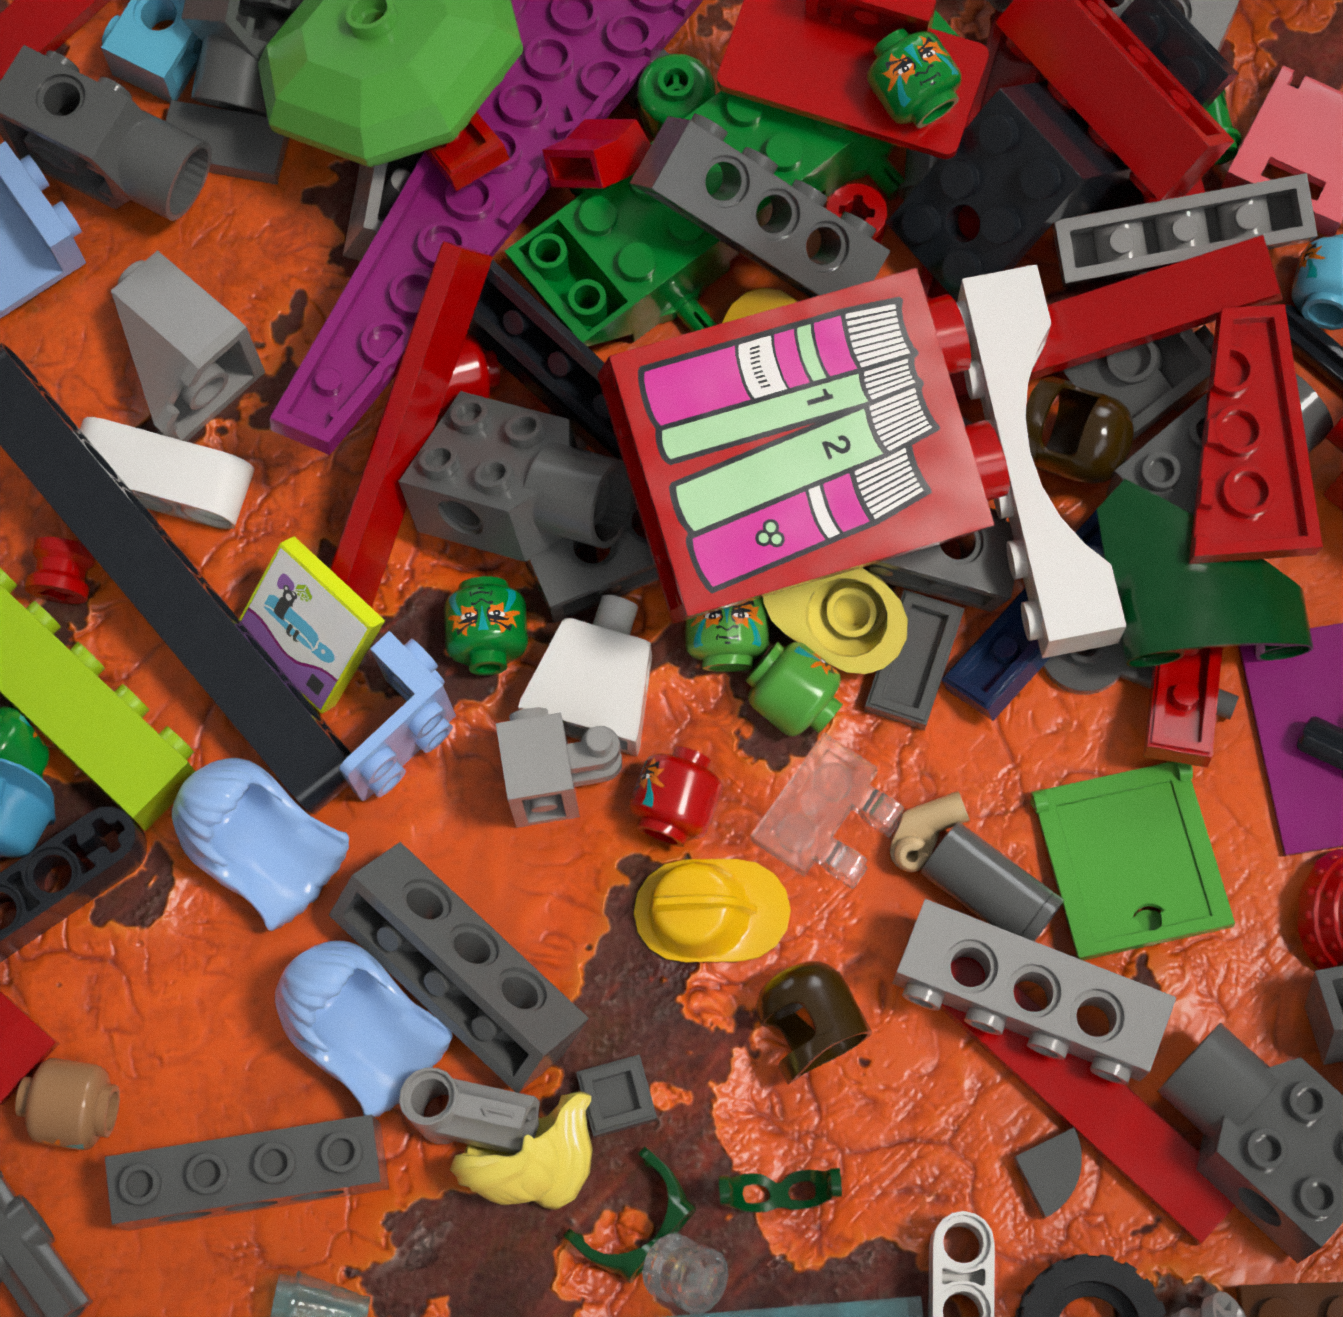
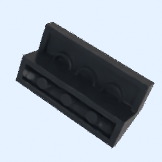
[467,259,623,460]

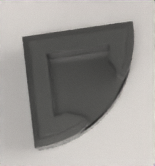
[1013,1128,1082,1219]

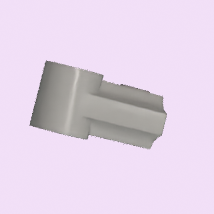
[399,1068,540,1155]

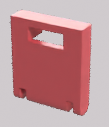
[1221,65,1343,237]

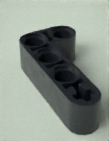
[0,807,147,963]

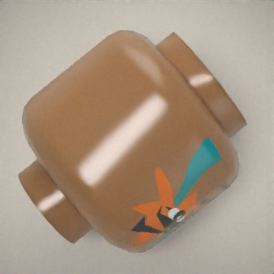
[15,1058,120,1151]

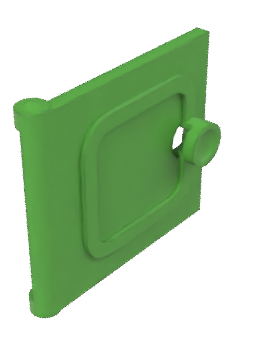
[1030,762,1235,960]

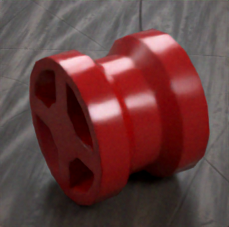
[826,183,887,245]
[24,537,96,604]

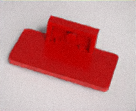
[717,0,989,159]

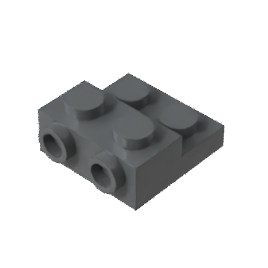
[1063,270,1214,441]

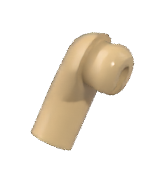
[890,791,970,872]

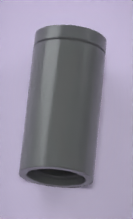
[920,822,1065,942]

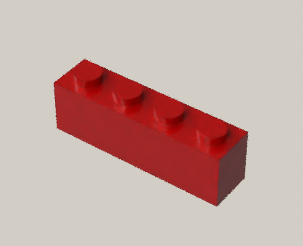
[995,0,1235,201]

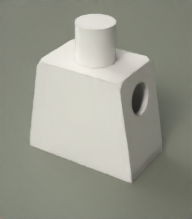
[518,595,652,757]

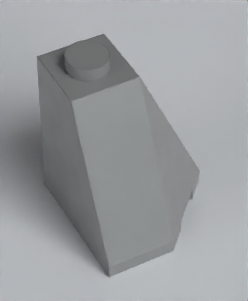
[111,250,265,442]

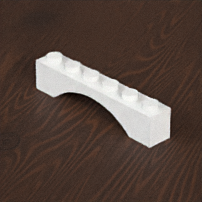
[956,265,1126,658]

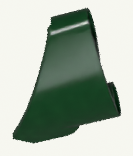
[1097,479,1314,667]

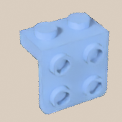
[0,141,86,318]
[339,631,456,801]

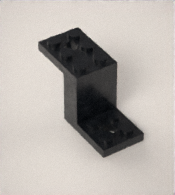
[886,0,1239,302]

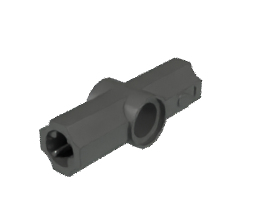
[0,1171,93,1317]

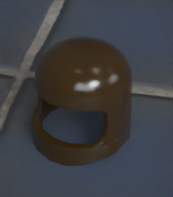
[1025,376,1134,484]
[756,961,872,1085]

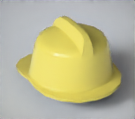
[763,568,908,674]

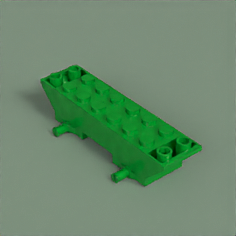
[504,10,958,347]

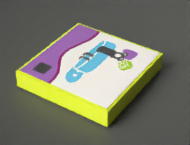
[239,536,385,714]

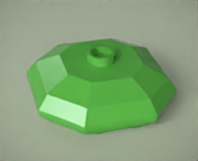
[258,0,523,167]

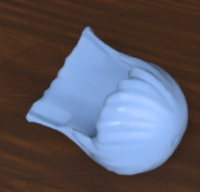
[172,758,350,931]
[275,941,453,1117]

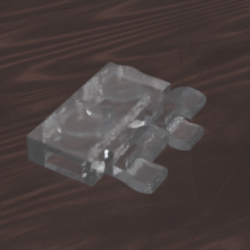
[750,732,904,889]

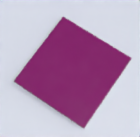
[1238,623,1343,857]

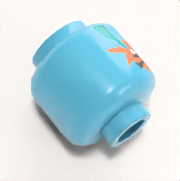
[1291,234,1343,330]

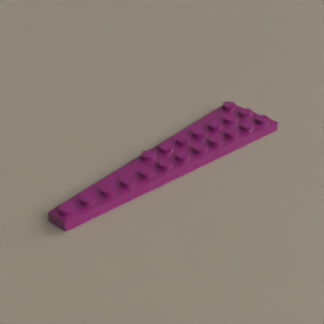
[270,0,703,455]

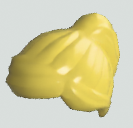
[450,1092,593,1210]

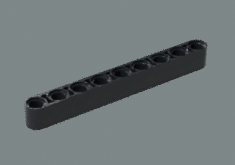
[0,343,351,815]

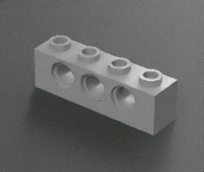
[1052,173,1318,288]
[892,899,1177,1085]

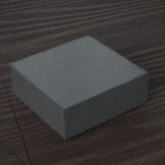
[576,1054,658,1139]

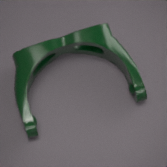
[563,1146,696,1283]
[718,1168,842,1213]

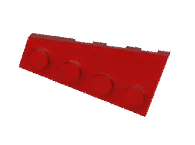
[1189,304,1323,564]

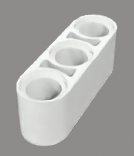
[80,417,255,530]
[928,1211,995,1317]

